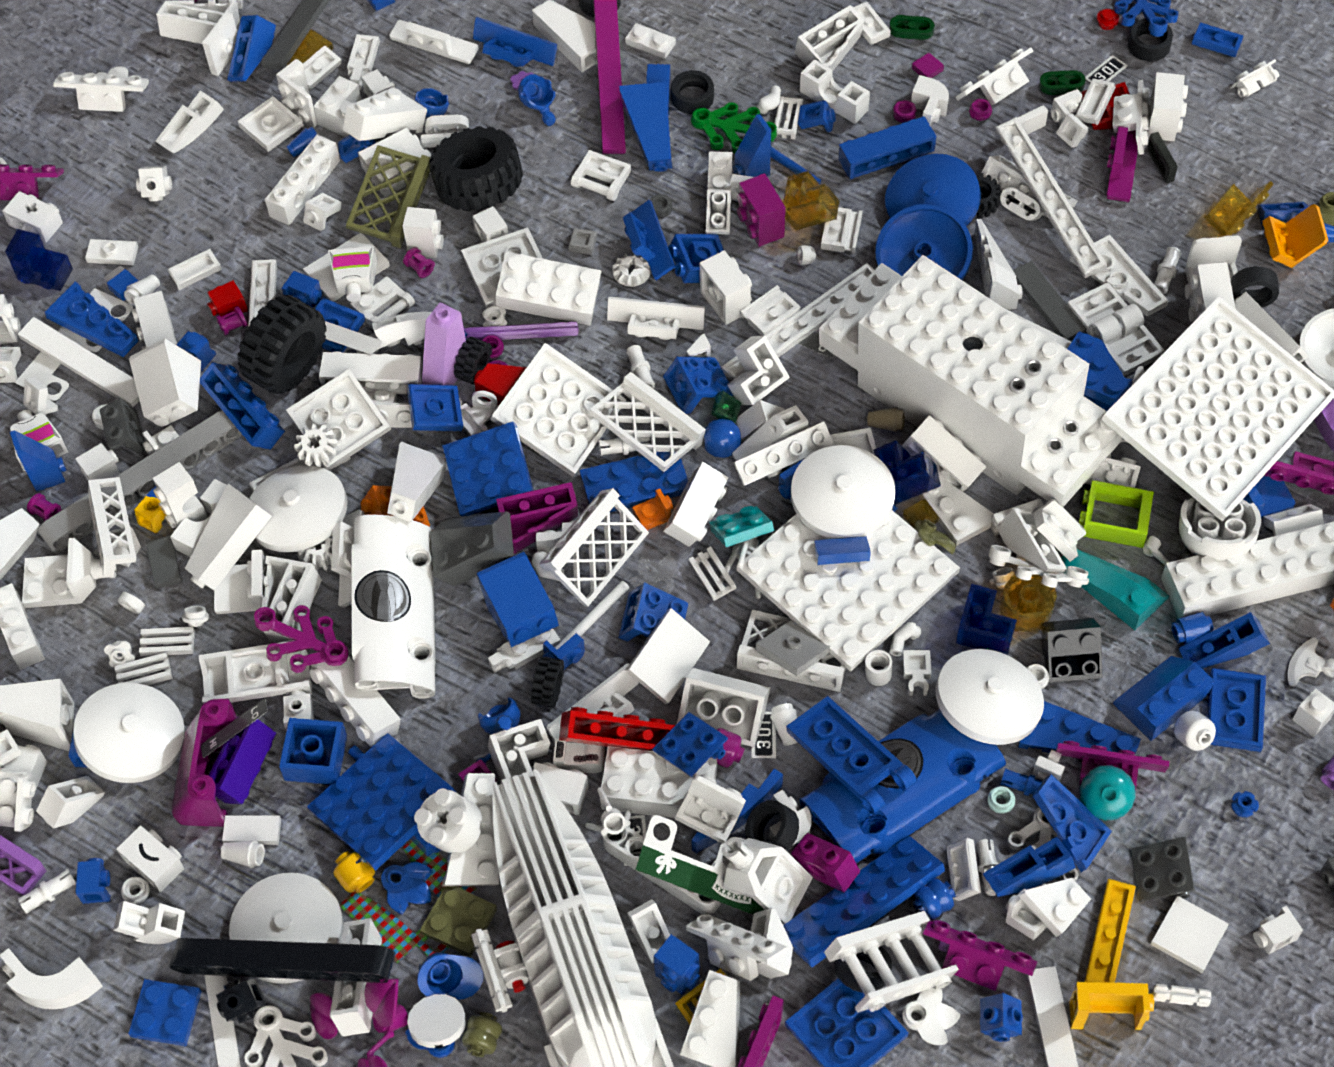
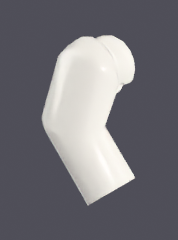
[757,86,781,114]
[532,551,564,581]
[889,622,921,657]

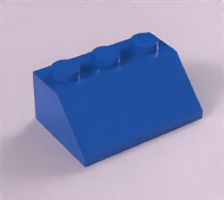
[1113,656,1214,741]

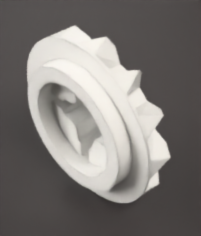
[613,253,651,287]

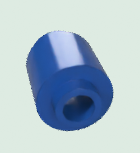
[1171,612,1214,644]

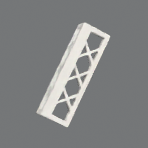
[981,155,1078,218]
[88,477,136,577]

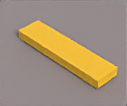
[1084,879,1136,983]

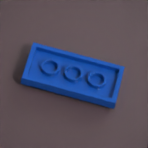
[580,452,688,513]

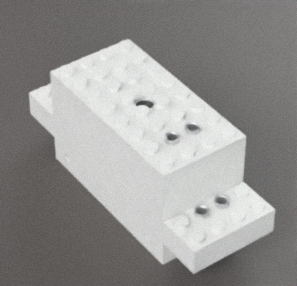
[819,255,1123,507]

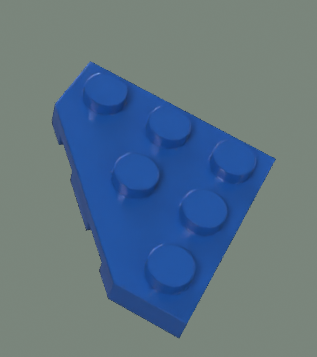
[1067,331,1130,406]

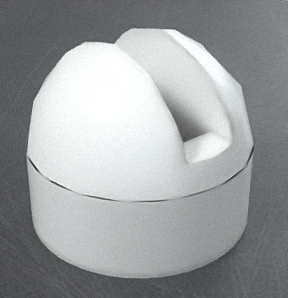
[797,245,816,265]

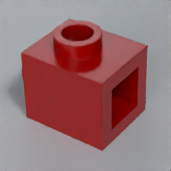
[207,280,248,316]

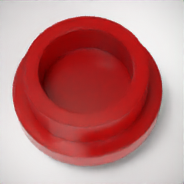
[1097,9,1120,30]

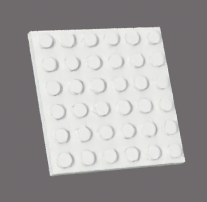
[737,510,960,672]

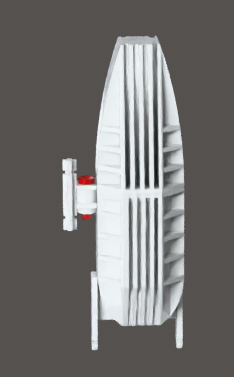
[471,769,674,1067]

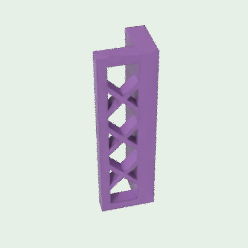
[0,835,46,896]

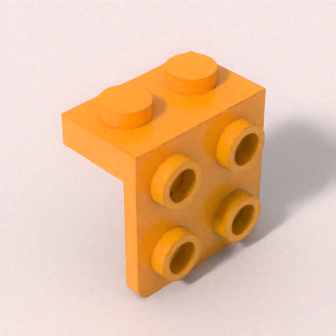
[1262,204,1328,268]

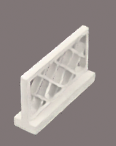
[589,372,706,472]
[539,488,649,607]
[736,610,846,692]

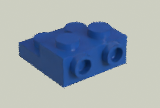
[668,234,724,283]

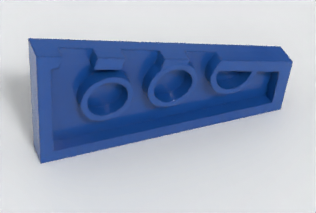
[45,281,138,357]
[1018,701,1141,754]

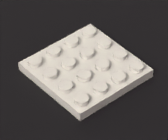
[490,343,627,477]

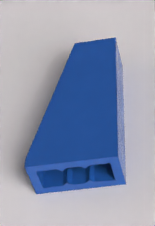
[619,82,672,172]

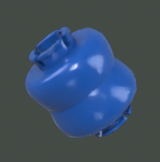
[913,878,956,920]

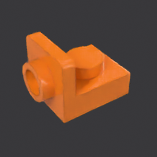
[632,488,673,530]

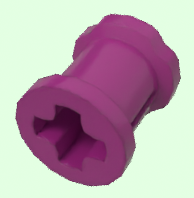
[403,247,435,278]
[216,306,248,336]
[27,493,62,522]

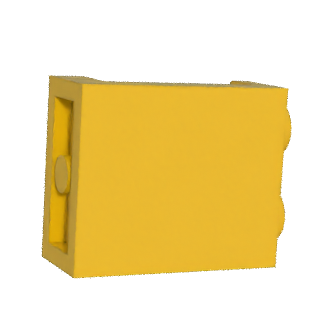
[1069,982,1154,1030]

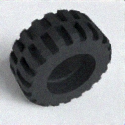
[429,126,523,212]
[237,295,327,394]

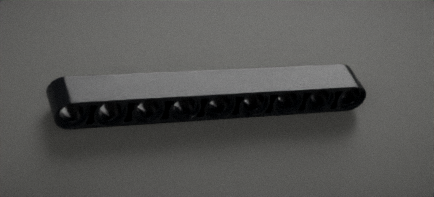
[169,938,396,983]

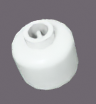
[1174,710,1216,751]

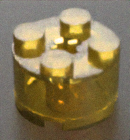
[1000,574,1057,632]

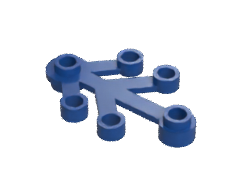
[1114,0,1179,37]

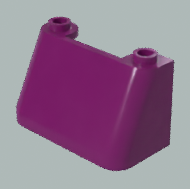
[172,699,237,827]

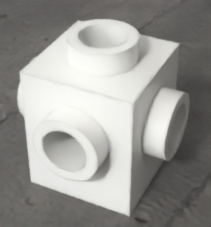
[136,166,172,201]

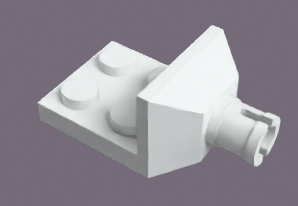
[22,538,117,608]
[722,837,813,925]

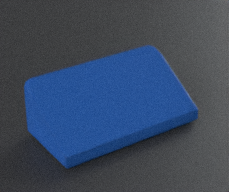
[1257,202,1308,230]
[814,536,871,565]

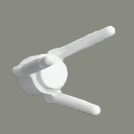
[719,538,761,599]
[585,787,631,835]

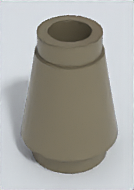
[867,407,905,432]

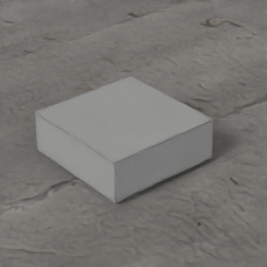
[568,228,597,255]

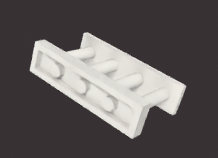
[824,911,959,1013]

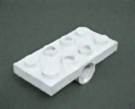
[1067,282,1165,376]

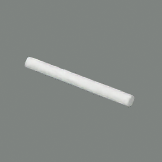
[555,581,629,649]

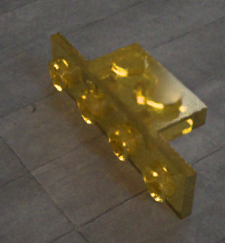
[1204,181,1274,237]

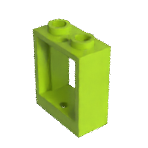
[1079,480,1154,548]

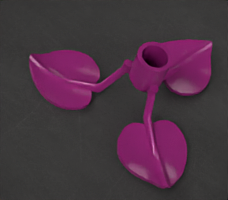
[309,978,408,1067]

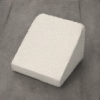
[687,334,711,357]

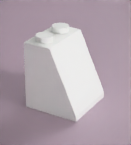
[129,339,201,427]
[0,679,74,751]

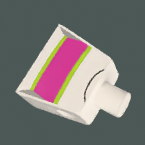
[328,246,377,302]
[10,410,69,471]

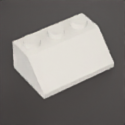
[677,668,770,747]

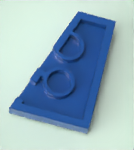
[1033,774,1112,872]

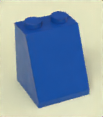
[476,552,559,648]

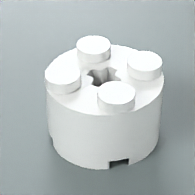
[414,788,482,853]

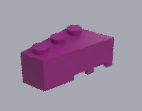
[496,482,578,554]

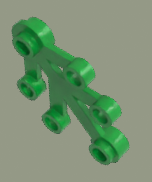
[691,102,777,154]

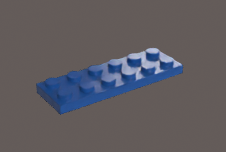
[783,835,945,968]

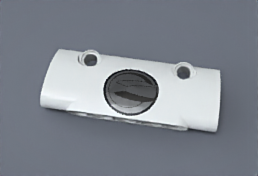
[351,515,436,699]

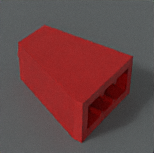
[474,363,527,406]

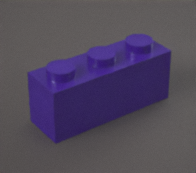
[209,716,276,804]

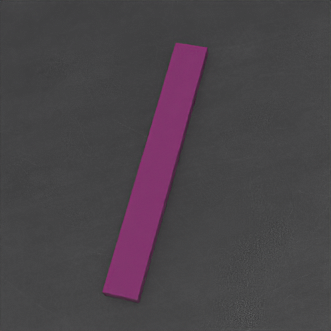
[593,0,626,154]

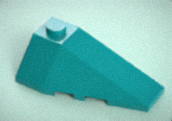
[1061,549,1170,631]

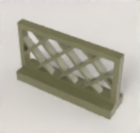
[346,145,430,249]

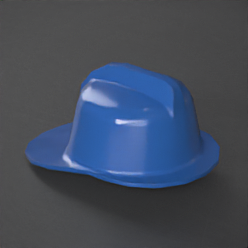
[417,952,483,1000]

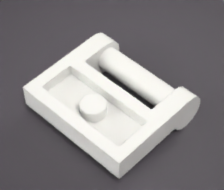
[571,150,631,201]
[350,276,415,328]

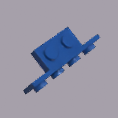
[473,17,557,67]
[622,200,675,281]

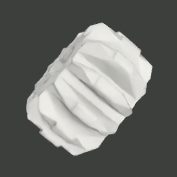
[294,423,338,467]
[297,534,333,572]

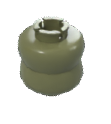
[462,1012,502,1058]

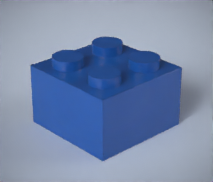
[279,718,347,785]

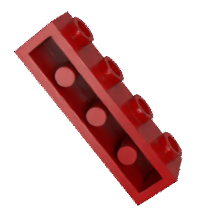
[559,707,675,751]

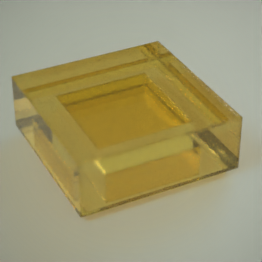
[903,499,939,528]

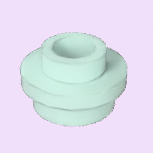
[987,786,1015,814]

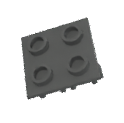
[1131,837,1195,902]

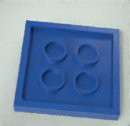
[443,421,534,517]
[785,979,909,1067]

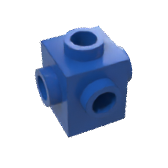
[980,993,1023,1042]

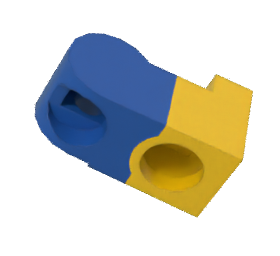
[134,486,166,534]

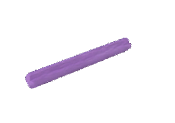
[464,321,578,340]

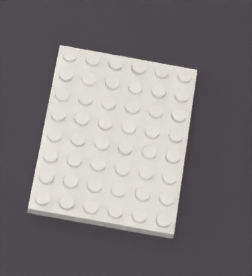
[1101,296,1334,521]

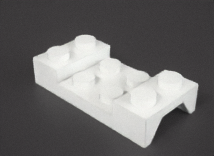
[199,640,313,707]

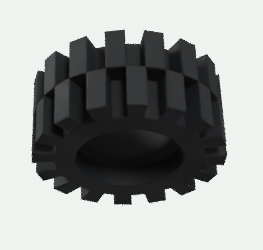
[975,173,1001,218]
[454,336,492,385]
[531,656,564,708]

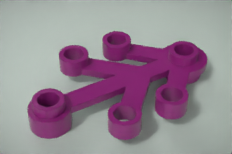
[254,605,349,673]

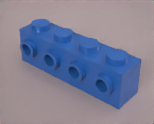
[838,116,937,179]
[200,362,285,450]

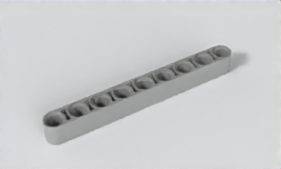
[38,410,241,552]

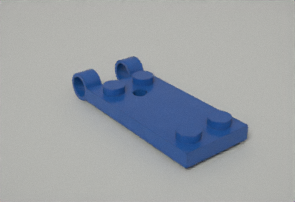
[786,696,917,815]

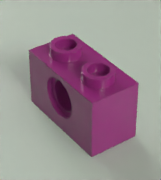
[791,833,860,893]

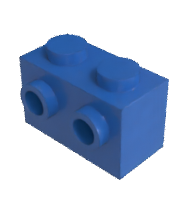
[654,934,701,995]

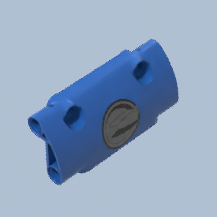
[799,709,1006,864]

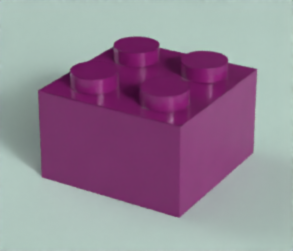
[737,173,786,247]

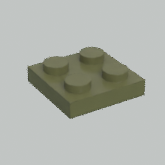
[420,886,497,958]

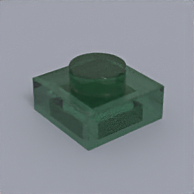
[711,390,742,424]

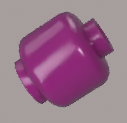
[710,728,745,768]

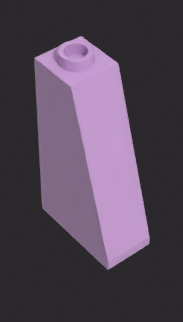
[422,302,466,385]

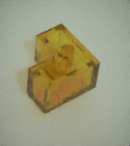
[783,171,839,230]

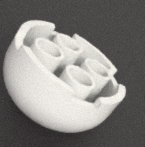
[1179,497,1261,561]

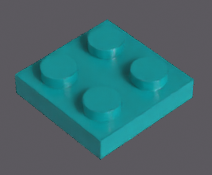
[709,506,774,547]

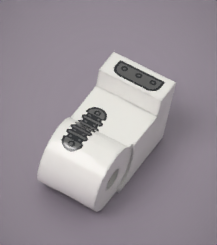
[553,738,606,773]

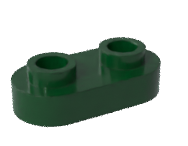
[889,15,935,40]
[1039,70,1086,95]

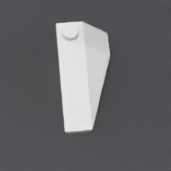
[974,219,1022,310]

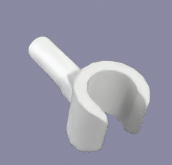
[1143,536,1170,566]

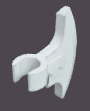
[1287,637,1334,687]

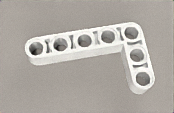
[603,826,745,915]

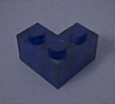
[5,229,73,291]
[873,440,941,505]
[956,584,1017,655]

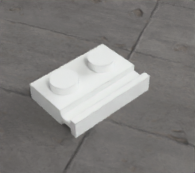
[821,206,863,254]
[741,285,801,336]

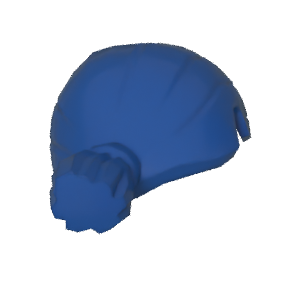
[518,74,556,127]
[478,697,520,735]

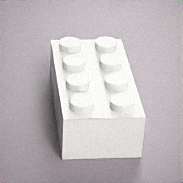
[496,252,601,326]
[600,746,717,818]

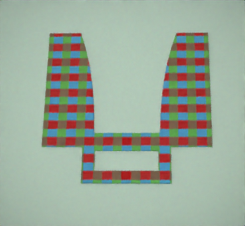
[339,840,476,963]

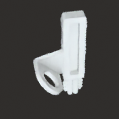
[459,391,498,436]

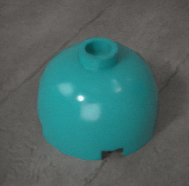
[1079,765,1136,821]

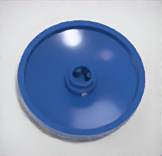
[885,154,981,226]
[876,204,973,280]

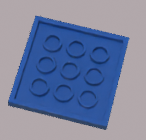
[307,733,456,871]

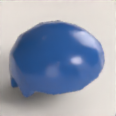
[414,88,449,118]
[704,419,741,458]

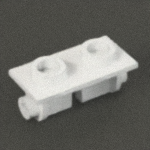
[1230,60,1279,97]

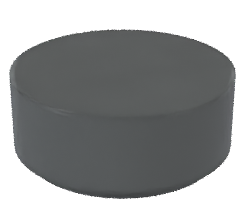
[650,194,672,218]

